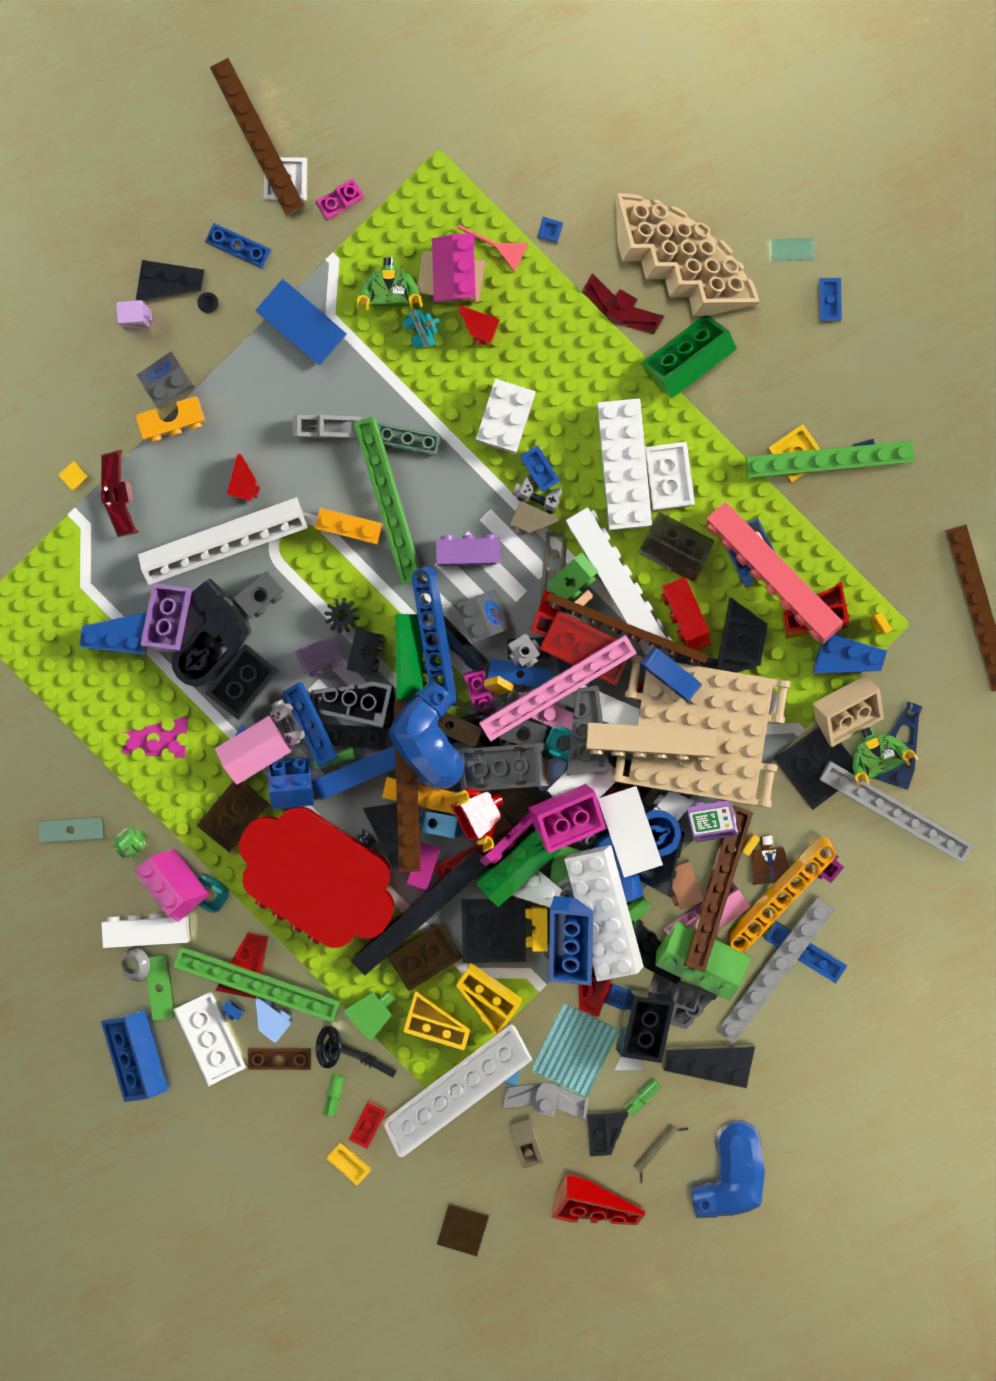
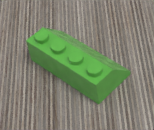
[656,921,751,1001]

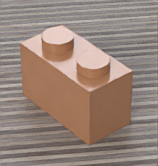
[672,860,704,910]

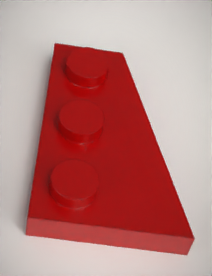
[215,932,268,999]

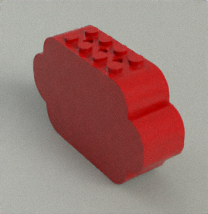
[239,806,395,948]

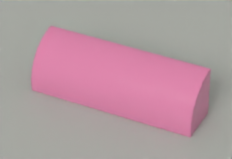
[663,882,750,935]

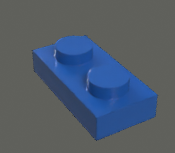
[819,278,842,321]
[520,445,560,492]

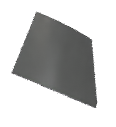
[648,973,718,1029]

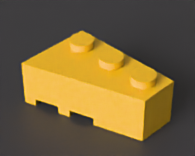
[456,963,522,1036]
[403,991,470,1051]

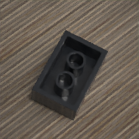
[205,644,280,720]
[616,989,675,1063]

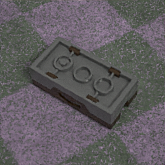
[458,743,550,791]

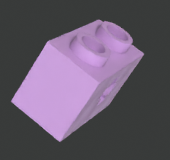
[116,300,152,330]

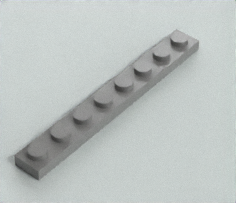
[819,761,974,863]
[717,897,835,1044]

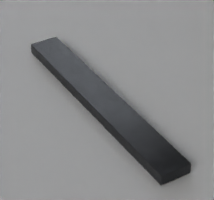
[351,848,490,975]

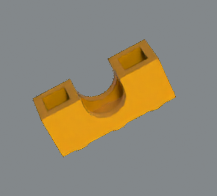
[136,396,206,443]
[315,508,383,545]

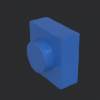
[222,999,245,1020]

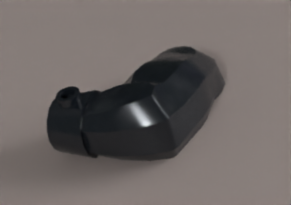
[172,578,252,687]

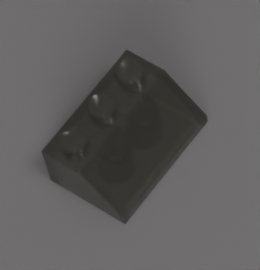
[638,512,715,582]

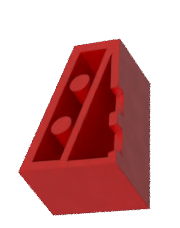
[660,576,711,651]
[782,581,850,639]

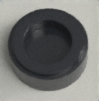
[197,292,219,314]

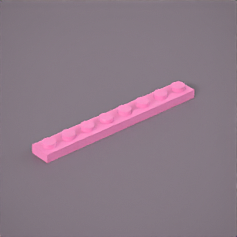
[479,634,637,741]

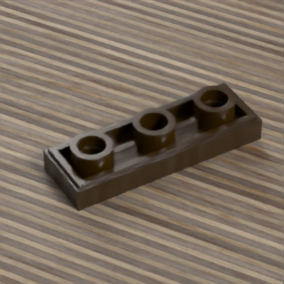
[437,712,483,748]

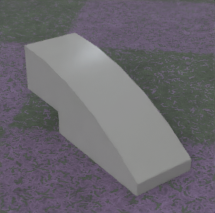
[293,415,361,438]

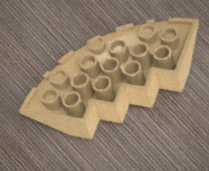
[616,193,760,316]

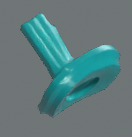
[546,726,572,762]
[198,874,229,913]

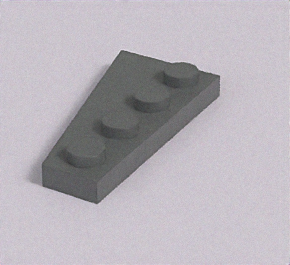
[566,686,609,776]

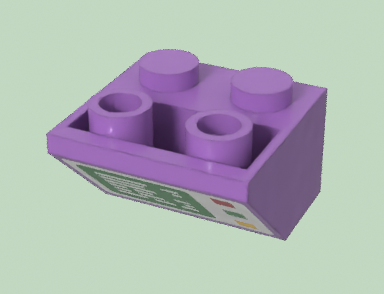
[687,799,738,842]

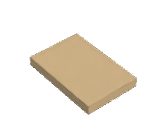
[418,251,486,303]

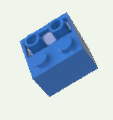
[268,757,314,809]

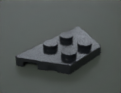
[716,597,768,673]

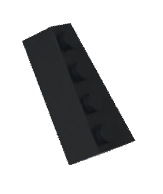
[662,1043,755,1088]

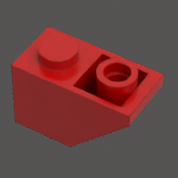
[530,590,558,636]

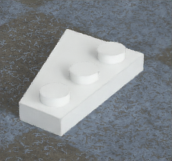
[512,871,566,908]

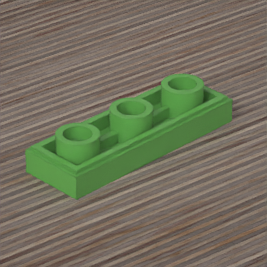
[147,954,175,1021]

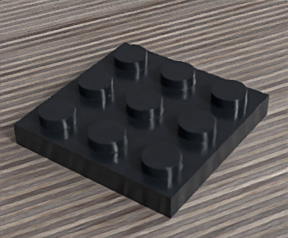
[774,726,855,810]
[462,898,526,963]

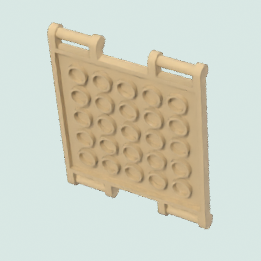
[611,655,791,808]

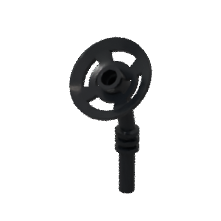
[315,1026,397,1078]

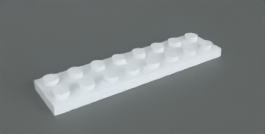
[382,1024,532,1158]

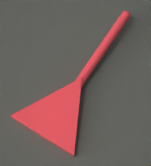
[457,225,528,271]

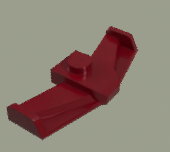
[582,273,664,335]
[100,450,139,537]

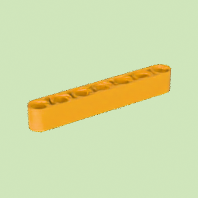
[728,837,836,953]

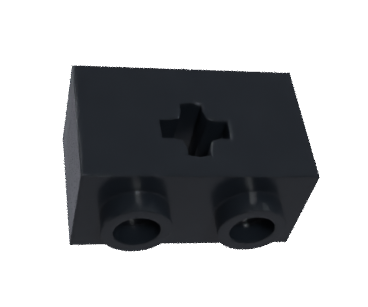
[346,629,384,676]

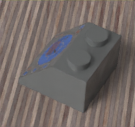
[137,352,195,410]
[456,589,511,644]

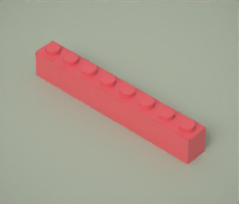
[707,501,843,644]

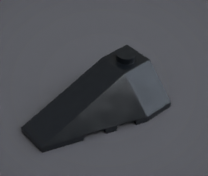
[310,682,396,729]

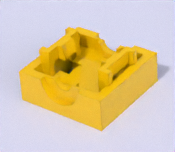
[525,905,548,951]

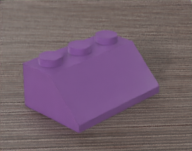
[436,534,501,566]
[140,583,192,653]

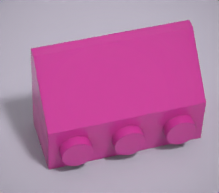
[432,233,476,303]
[528,784,606,853]
[134,849,210,922]

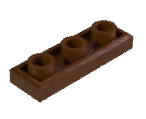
[248,1047,311,1070]

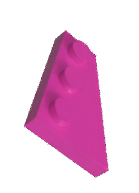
[122,716,188,758]
[480,813,533,866]

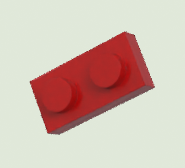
[349,1101,387,1149]

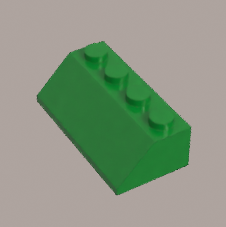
[641,315,737,399]
[395,614,427,699]
[475,826,561,907]

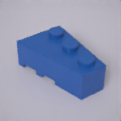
[80,612,147,654]
[811,635,887,673]

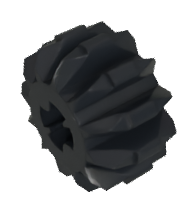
[324,598,360,634]

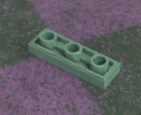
[378,423,441,456]
[38,817,103,843]

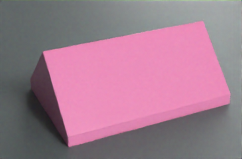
[215,716,291,784]

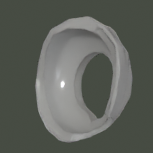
[121,947,150,982]

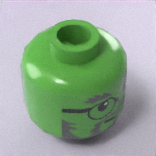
[113,828,146,859]

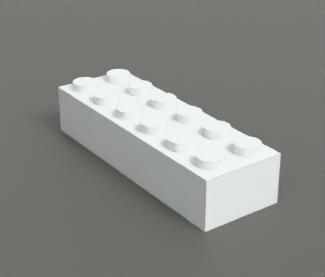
[597,399,652,531]
[564,845,644,981]

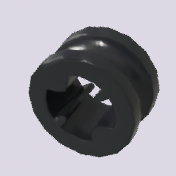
[356,828,377,849]

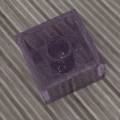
[295,635,346,677]

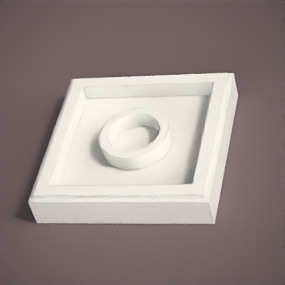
[264,157,307,201]

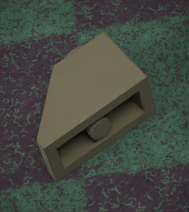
[510,501,559,535]
[510,1119,543,1168]

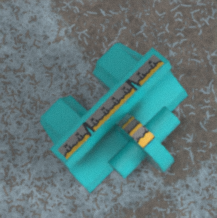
[402,309,440,349]

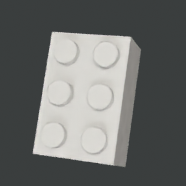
[476,379,536,454]

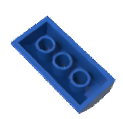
[549,896,594,985]
[101,1010,168,1102]

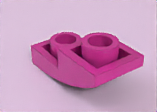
[316,179,364,221]
[463,668,496,714]
[407,842,441,891]

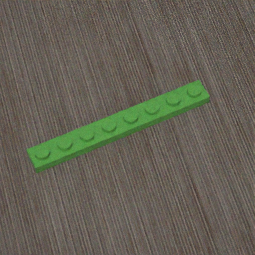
[354,416,424,585]
[745,441,915,478]
[173,946,341,1022]

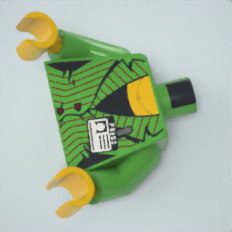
[357,257,423,310]
[852,727,918,787]

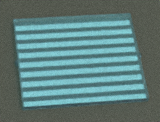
[531,1003,620,1098]

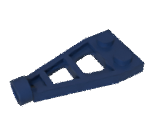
[872,701,923,790]

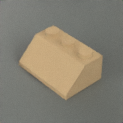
[813,675,884,747]

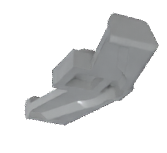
[503,1082,588,1121]

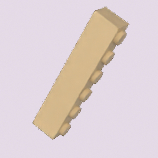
[586,723,717,761]

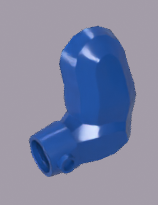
[389,681,464,791]
[595,810,681,903]
[691,1120,765,1218]

